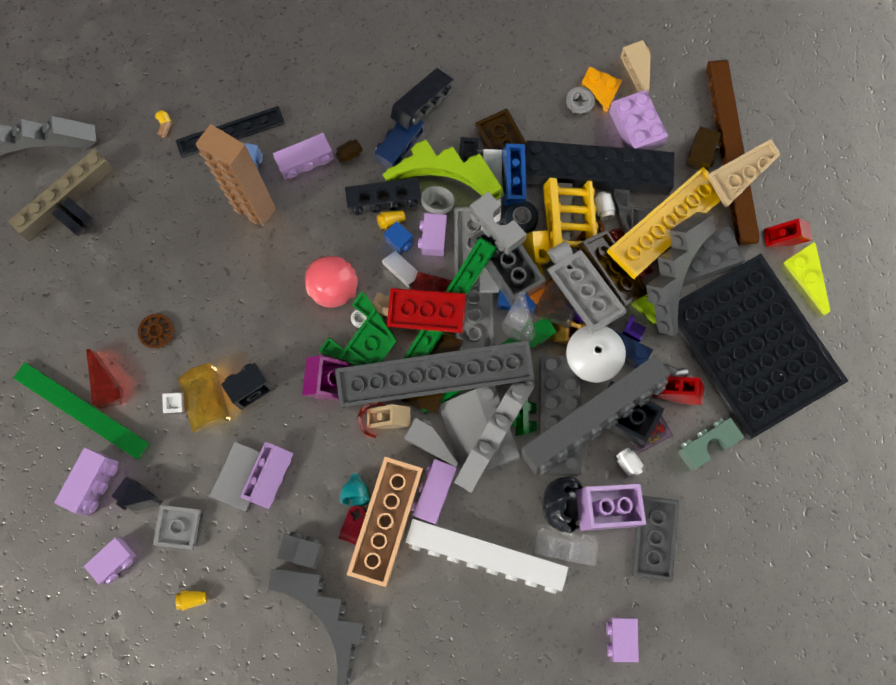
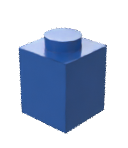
[384,221,414,254]

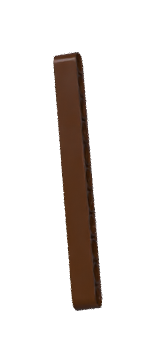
[707,59,759,246]

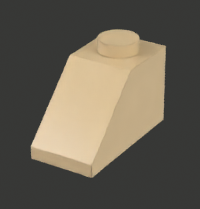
[367,404,411,429]

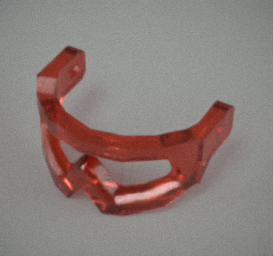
[358,402,387,439]

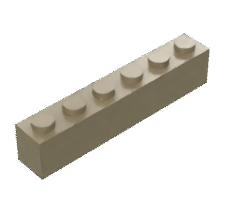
[8,148,114,241]

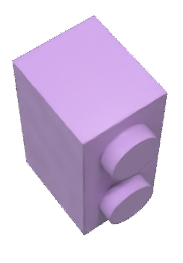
[418,213,447,256]
[83,538,137,585]
[606,618,639,662]

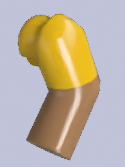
[155,110,172,138]

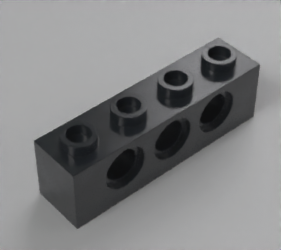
[345,177,422,216]

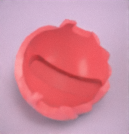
[305,256,358,308]

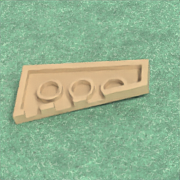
[707,139,781,208]

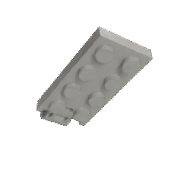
[547,241,627,333]

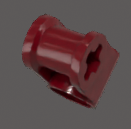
[338,506,367,545]

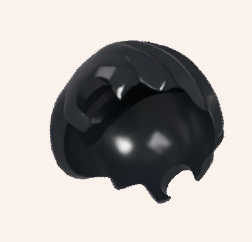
[542,476,584,533]

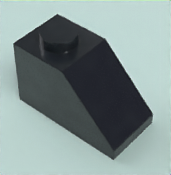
[112,476,163,511]

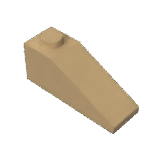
[620,40,651,94]

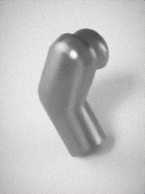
[663,364,688,377]

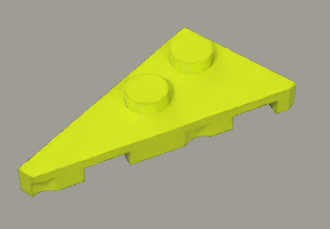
[784,242,830,315]

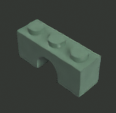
[678,418,744,471]

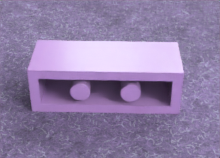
[273,133,334,179]
[240,442,293,509]
[411,459,457,525]

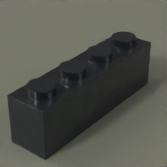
[390,68,454,130]

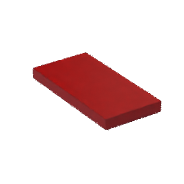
[387,288,467,333]

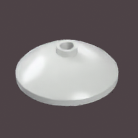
[566,326,626,383]

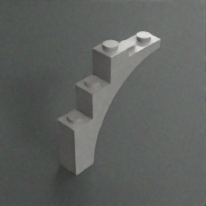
[454,380,538,493]

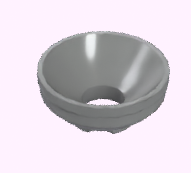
[421,186,455,214]

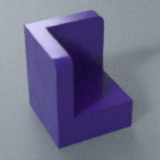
[622,316,647,342]

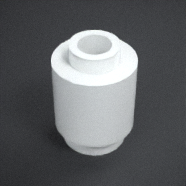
[594,191,616,221]
[616,447,644,478]

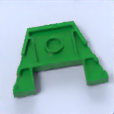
[319,291,398,366]

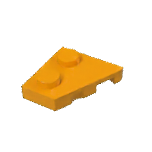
[581,67,622,112]

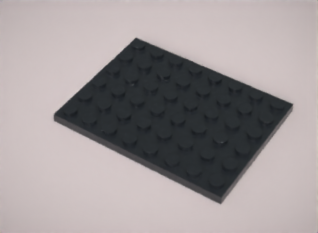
[678,253,848,440]

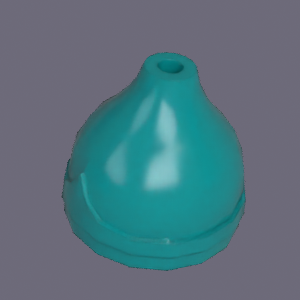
[340,473,370,506]

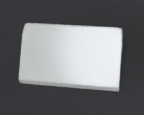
[382,251,422,289]

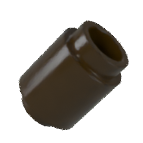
[335,139,363,164]

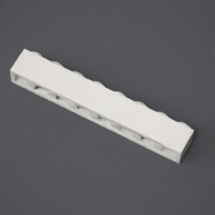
[405,519,569,594]

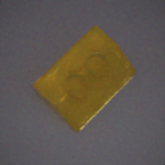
[178,362,231,433]

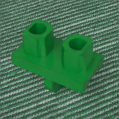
[511,399,537,436]

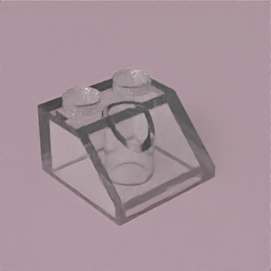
[501,291,535,342]

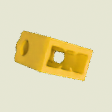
[522,231,551,275]

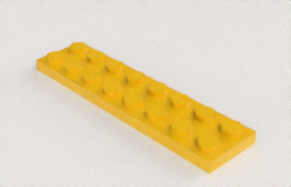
[607,167,721,279]

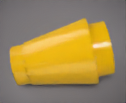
[377,210,405,230]
[175,590,207,611]

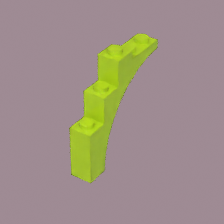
[382,140,505,201]

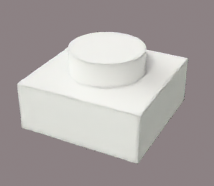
[162,393,185,413]

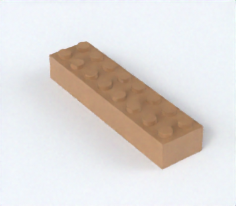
[196,124,276,226]

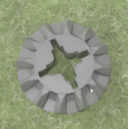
[566,87,595,115]

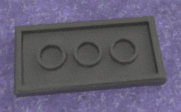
[631,495,679,582]

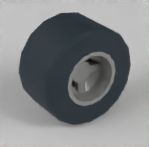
[505,201,539,234]

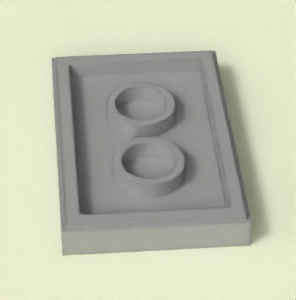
[209,442,260,512]

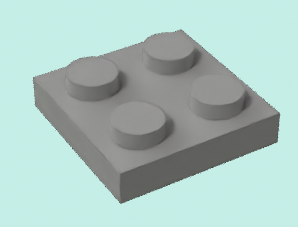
[153,505,201,550]

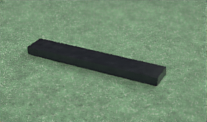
[176,106,285,158]

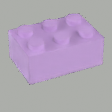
[609,90,668,150]
[54,447,119,516]
[575,484,646,531]

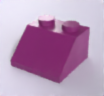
[302,355,351,401]

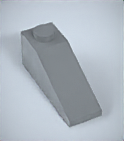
[404,418,458,467]

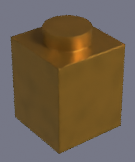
[550,321,581,345]

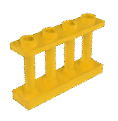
[543,178,598,249]

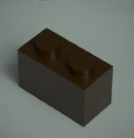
[685,126,722,170]

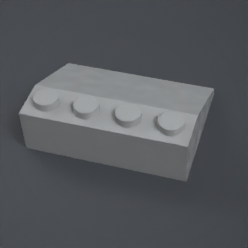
[439,386,520,472]

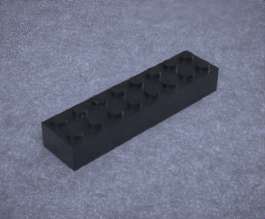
[525,140,675,195]

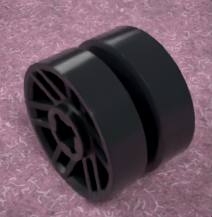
[51,196,94,237]

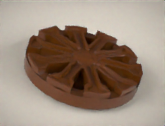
[138,314,175,349]

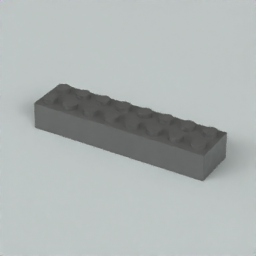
[522,355,670,476]

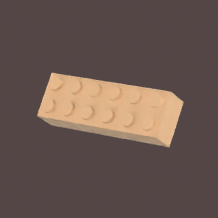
[347,457,424,587]

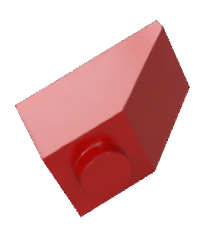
[764,218,812,247]

